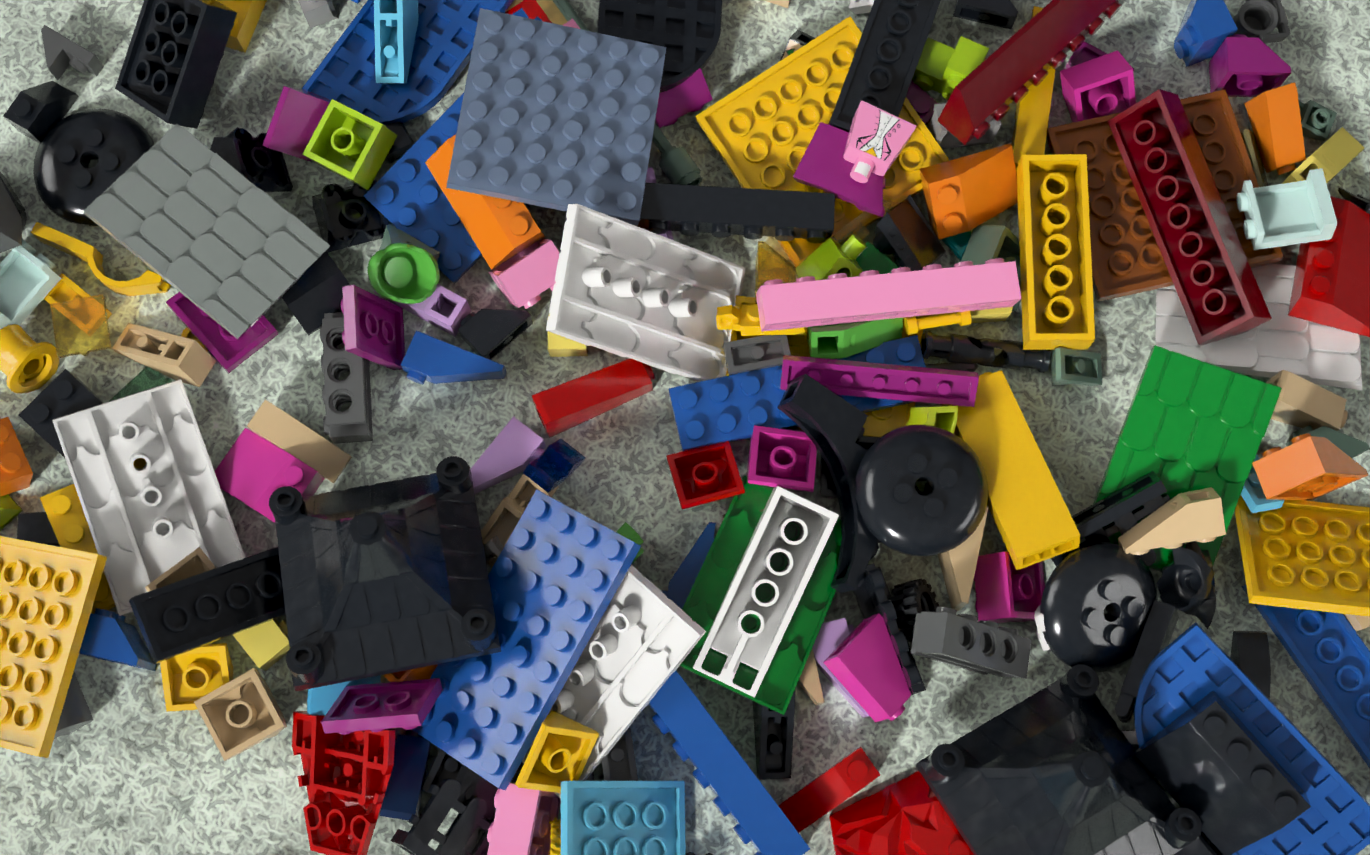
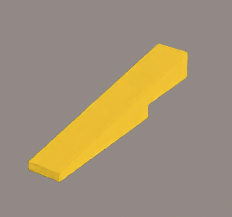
[1011,6,1056,173]

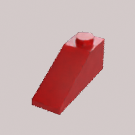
[778,747,881,833]

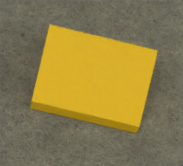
[515,710,599,793]

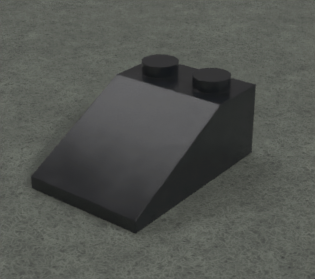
[19,369,104,458]

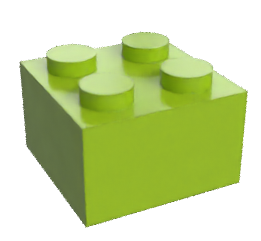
[302,99,398,190]

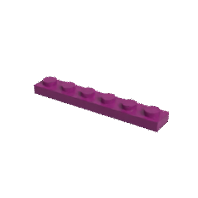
[780,355,979,407]

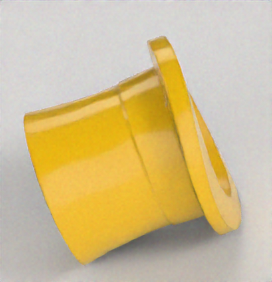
[0,324,59,393]

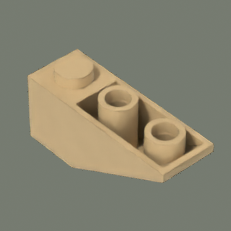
[1118,487,1226,555]

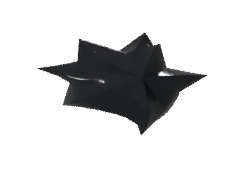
[1156,541,1217,629]

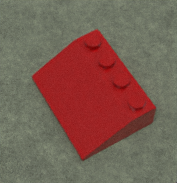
[1288,196,1370,337]

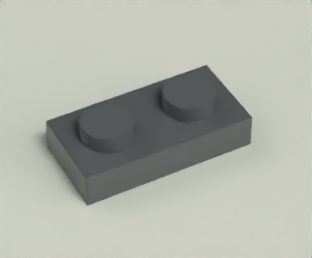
[723,335,791,375]

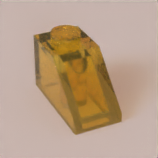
[755,241,796,304]

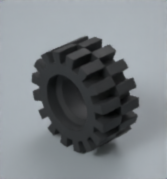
[891,578,940,642]

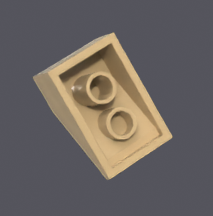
[937,507,989,611]

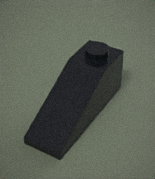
[752,688,796,780]

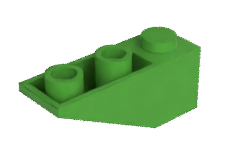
[807,318,903,359]

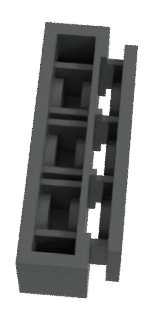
[320,312,373,444]
[911,607,1032,679]

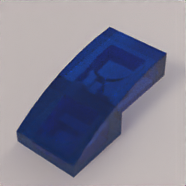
[523,439,586,493]

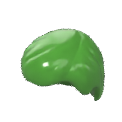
[367,242,440,304]

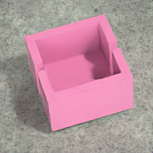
[488,238,560,309]

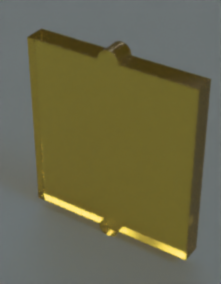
[50,294,111,358]

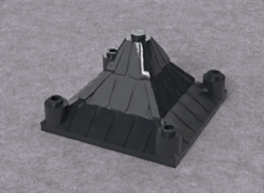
[269,456,501,691]
[916,664,1202,855]

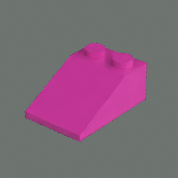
[214,428,325,524]

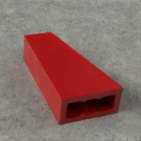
[532,358,655,438]

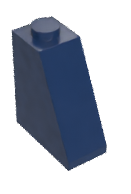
[380,729,432,820]

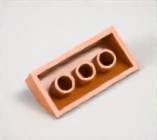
[425,135,545,270]

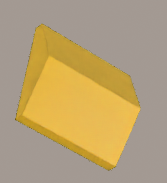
[160,643,233,712]

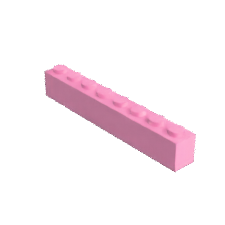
[756,258,1021,332]

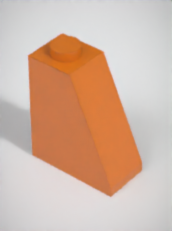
[1244,82,1306,175]

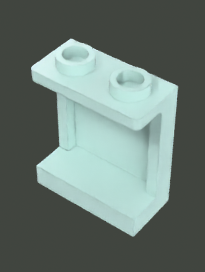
[1237,168,1337,250]
[0,239,62,329]

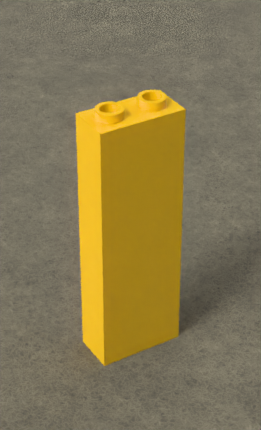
[942,370,1080,570]

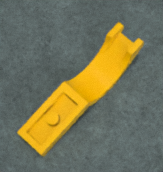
[31,222,171,296]

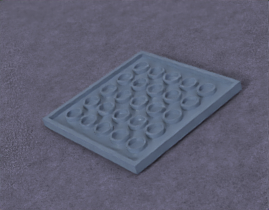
[446,8,667,226]

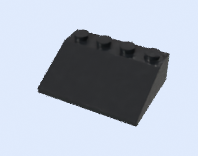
[115,0,237,129]
[1134,691,1311,855]

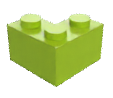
[912,36,989,101]

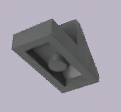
[41,25,104,80]

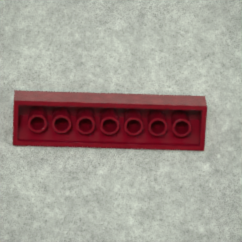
[937,0,1122,145]
[1108,89,1272,345]

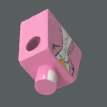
[843,100,916,183]

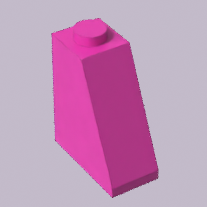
[823,613,911,723]

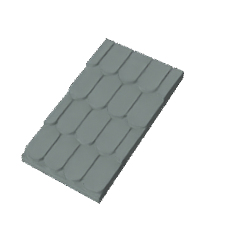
[83,124,330,339]

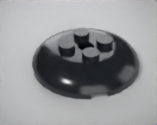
[33,109,154,226]
[855,425,988,556]
[1040,542,1158,673]

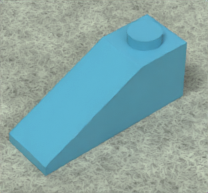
[374,0,418,83]

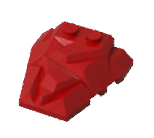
[292,711,395,855]
[829,770,974,855]

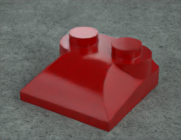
[666,441,745,509]

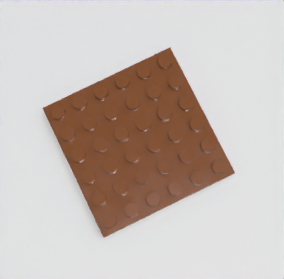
[1046,89,1283,302]

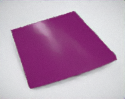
[793,122,886,217]

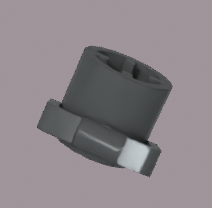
[1233,0,1290,43]

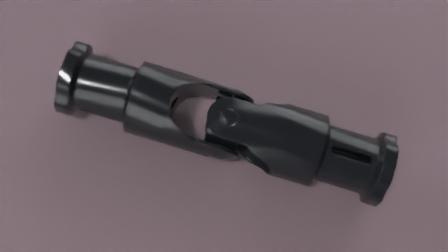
[920,331,1051,373]

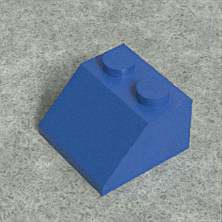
[1174,0,1238,67]
[79,608,157,671]

